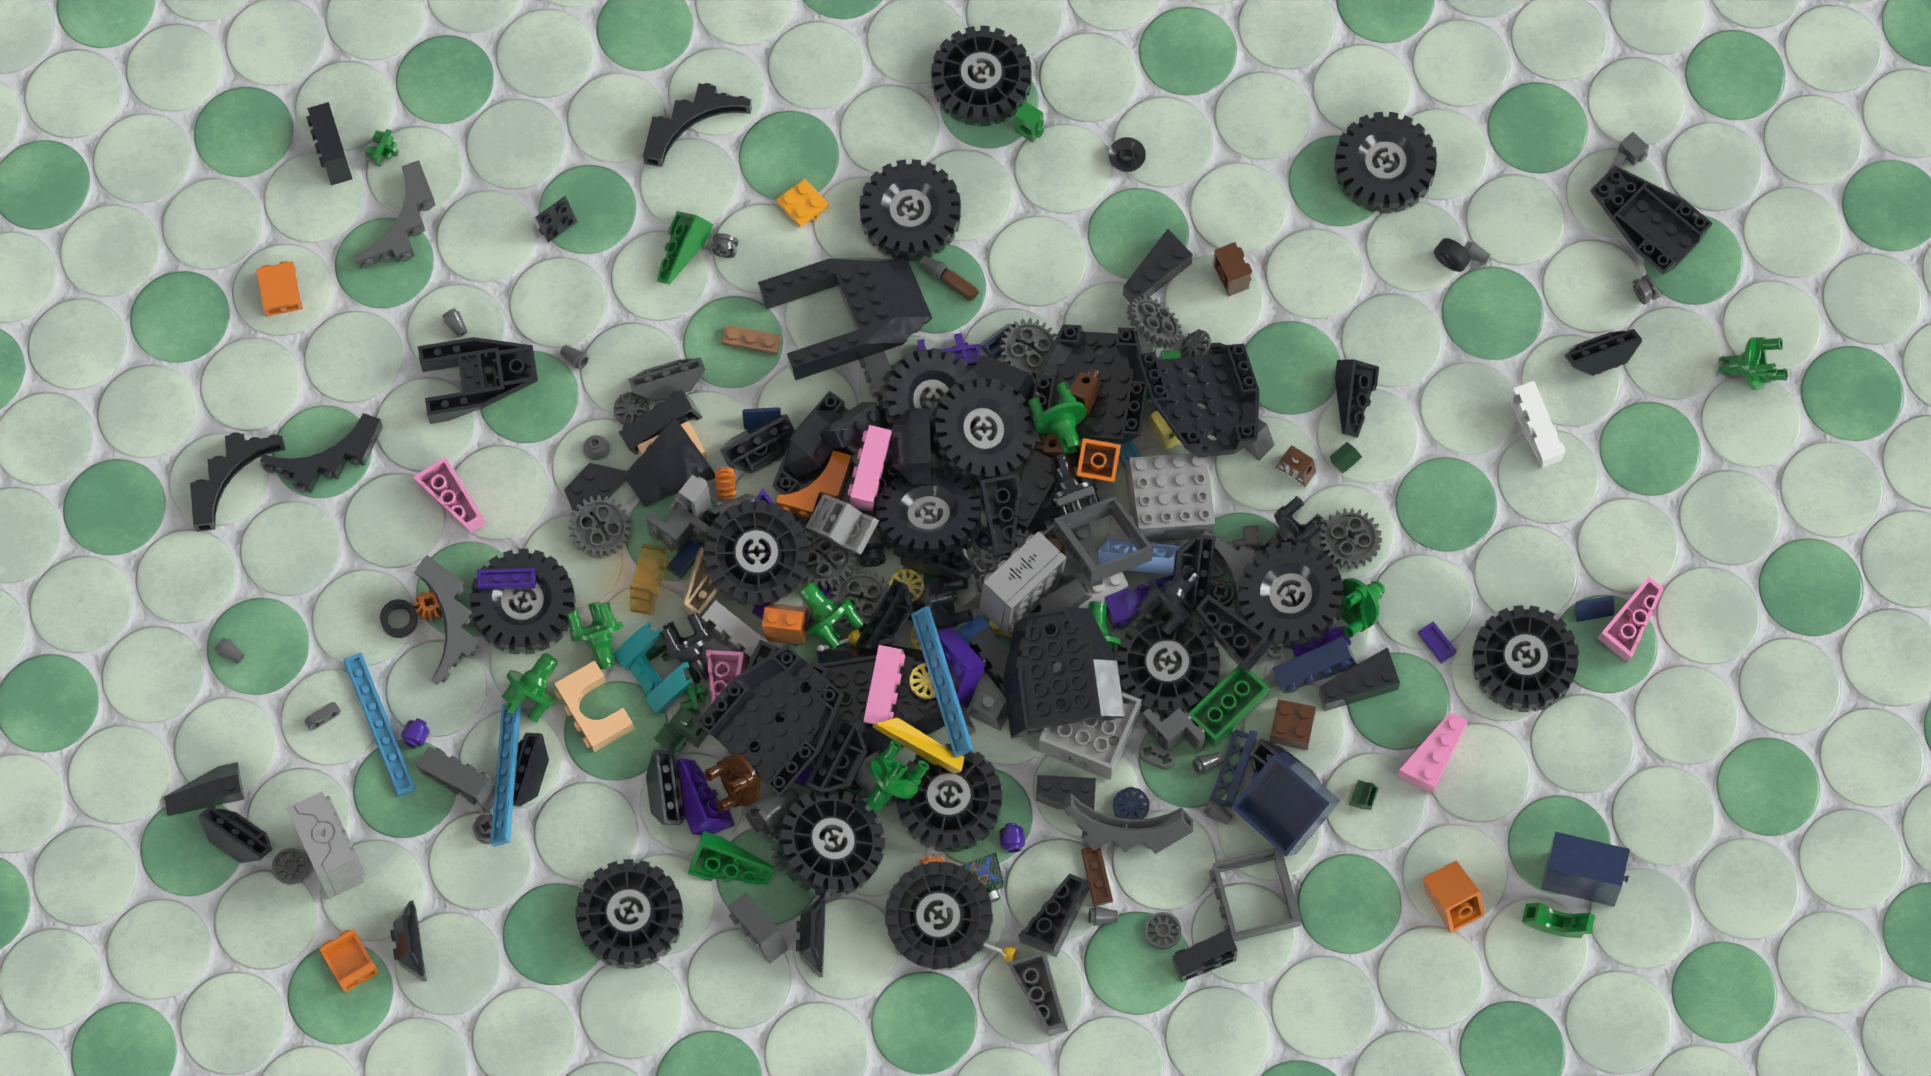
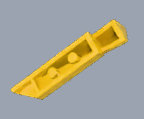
[872,718,964,774]

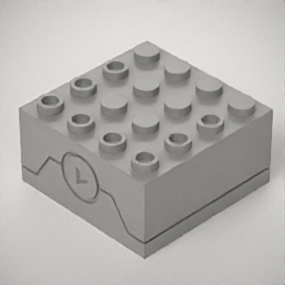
[1125,453,1215,542]
[979,531,1067,635]
[1039,692,1142,780]
[286,791,366,899]

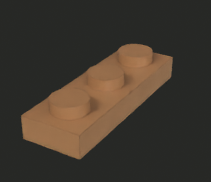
[722,325,781,355]

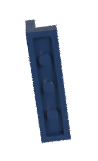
[1210,729,1258,808]

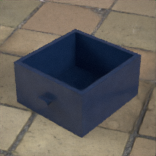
[1231,752,1341,857]
[1541,832,1630,906]

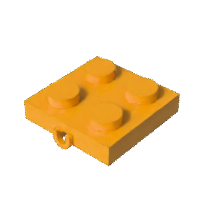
[776,179,829,228]

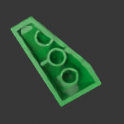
[657,211,713,285]
[687,831,775,885]

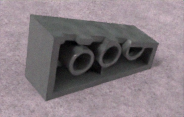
[416,746,495,813]

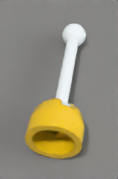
[817,629,861,651]
[984,943,1018,962]

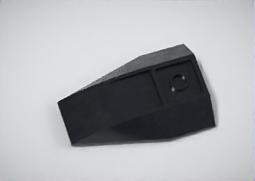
[1590,165,1713,275]

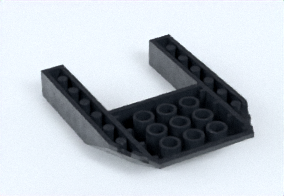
[758,258,932,381]

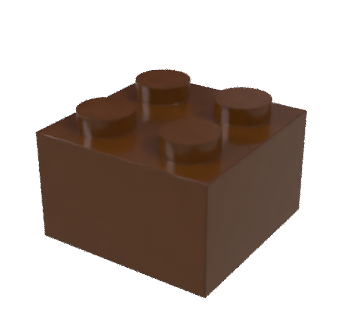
[1213,242,1252,297]
[1270,699,1316,750]

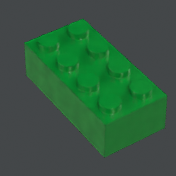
[1188,666,1270,748]

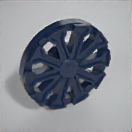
[1113,787,1150,819]

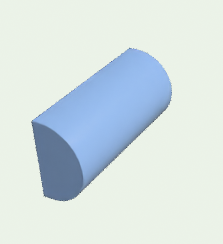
[1097,538,1182,576]

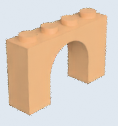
[554,661,635,752]

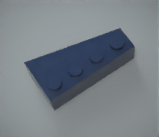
[1272,637,1357,693]

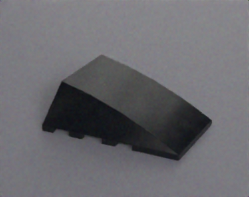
[623,416,715,506]

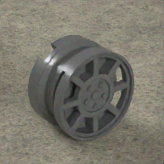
[710,233,739,258]
[1632,274,1659,305]
[473,814,493,844]

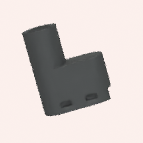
[1232,525,1262,550]

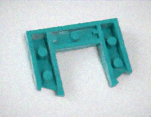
[613,622,693,714]

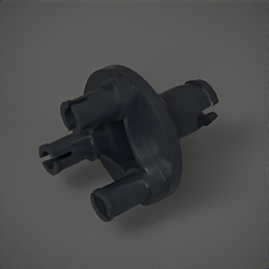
[1046,453,1100,515]
[1261,496,1325,554]
[1136,565,1200,635]
[908,577,973,630]
[659,612,712,684]

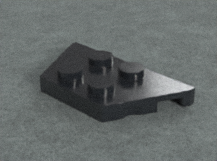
[564,463,626,525]

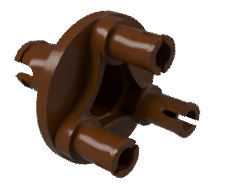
[704,754,762,813]

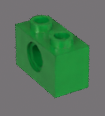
[1014,102,1044,142]

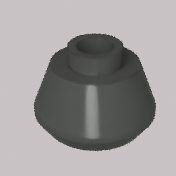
[583,435,609,460]

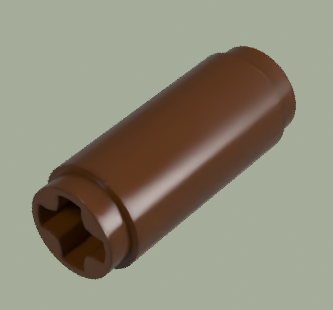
[941,269,979,301]

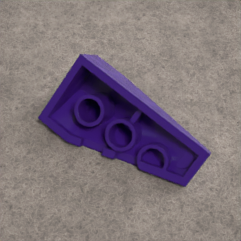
[1104,576,1173,630]
[678,758,735,836]

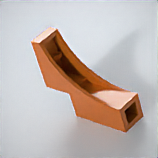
[776,450,851,519]

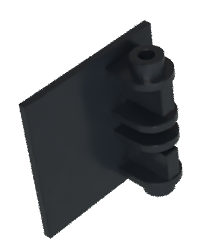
[535,196,578,243]

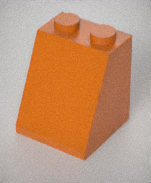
[1076,438,1121,483]
[762,603,810,645]
[1422,860,1485,933]

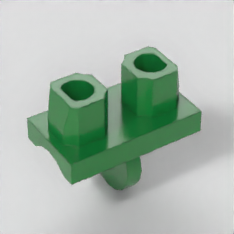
[366,129,399,167]
[679,677,709,716]

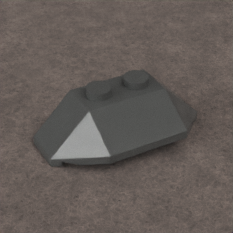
[628,357,705,402]

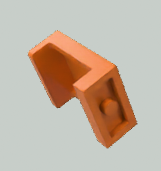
[256,261,303,317]
[319,929,379,993]

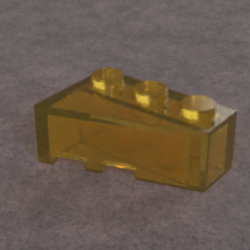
[630,544,669,616]

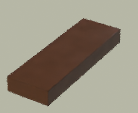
[1081,847,1113,906]

